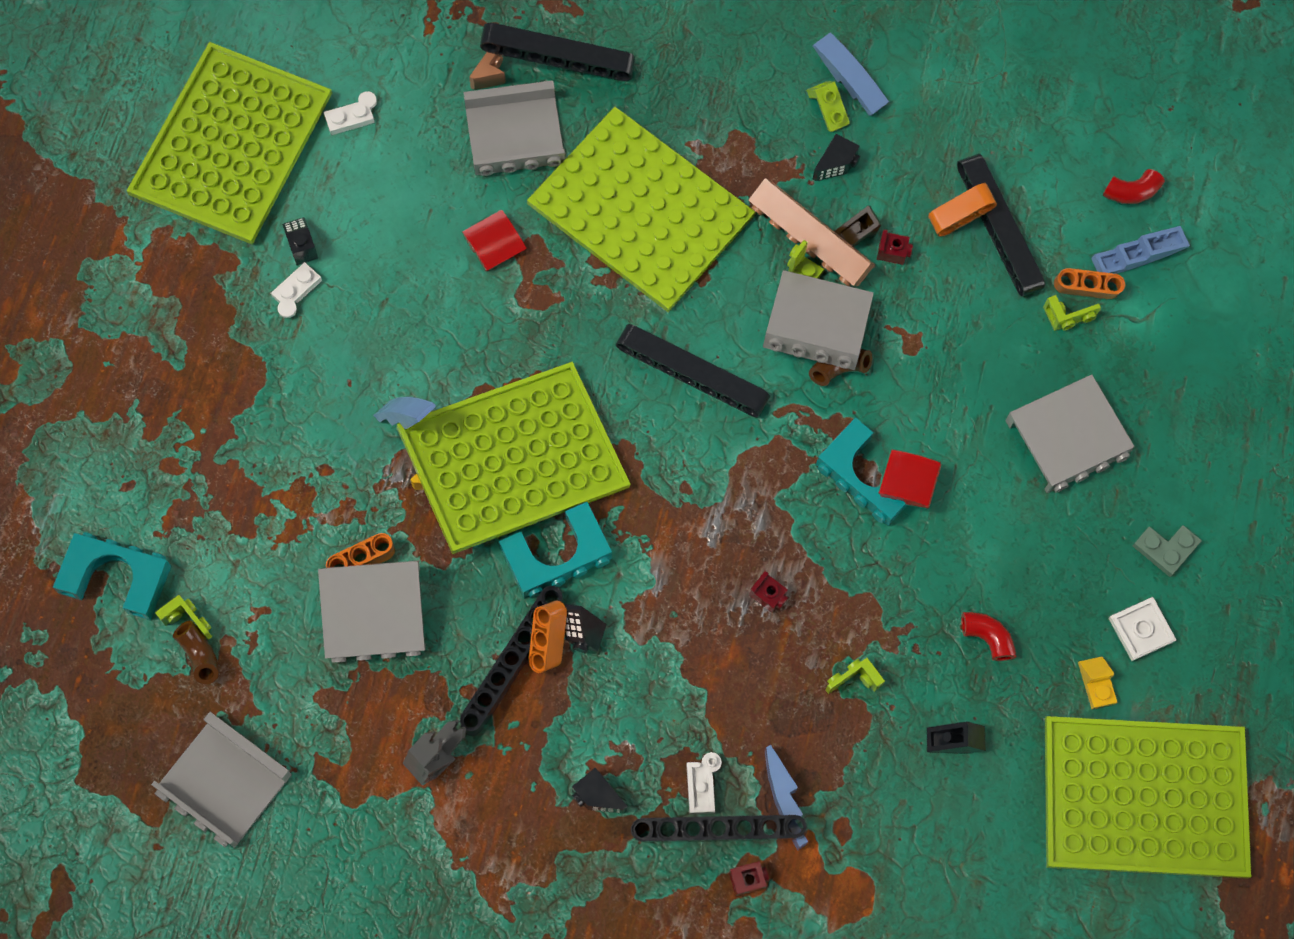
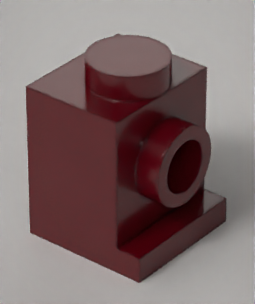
[876,229,913,265]
[749,571,788,613]
[729,861,769,897]

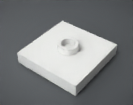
[1109,597,1176,661]

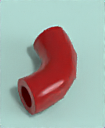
[1103,169,1165,204]
[961,612,1016,661]

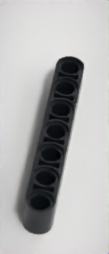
[480,23,635,81]
[957,153,1045,297]
[615,324,770,418]
[460,586,563,736]
[631,815,808,843]

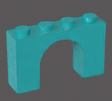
[816,417,907,526]
[499,502,612,599]
[53,532,171,621]

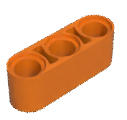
[928,183,997,237]
[1054,268,1125,299]
[326,533,395,568]
[529,600,567,673]

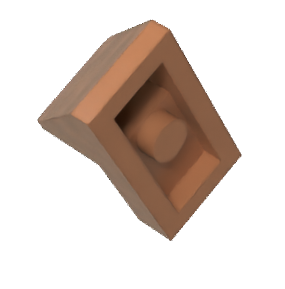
[469,52,505,90]

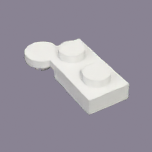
[324,92,377,135]
[271,262,322,318]
[686,752,721,814]

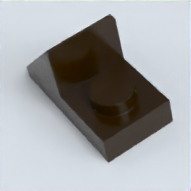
[834,205,882,247]

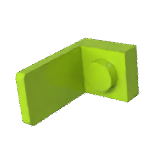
[806,81,850,132]
[787,240,824,279]
[1043,295,1101,331]
[155,595,212,640]
[826,658,885,694]

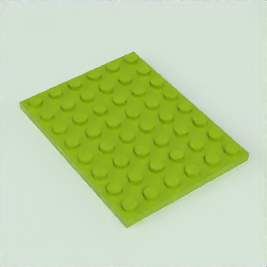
[127,42,332,245]
[527,107,755,312]
[397,362,631,554]
[1045,716,1251,878]

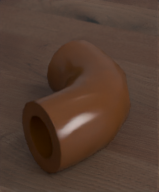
[809,349,872,386]
[173,620,219,684]

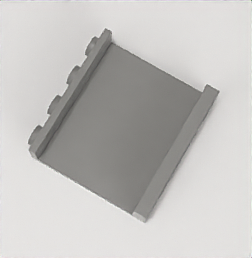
[463,81,565,176]
[763,270,874,370]
[1005,375,1134,493]
[318,560,426,662]
[151,712,292,848]

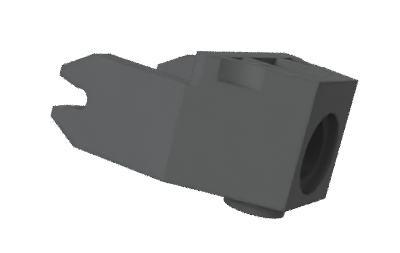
[403,719,466,786]

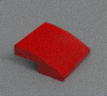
[462,210,527,271]
[879,450,941,508]

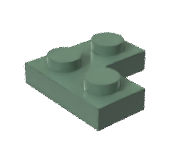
[1133,525,1202,577]

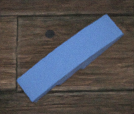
[812,32,889,116]
[1091,226,1190,274]
[374,397,436,429]
[765,745,808,850]

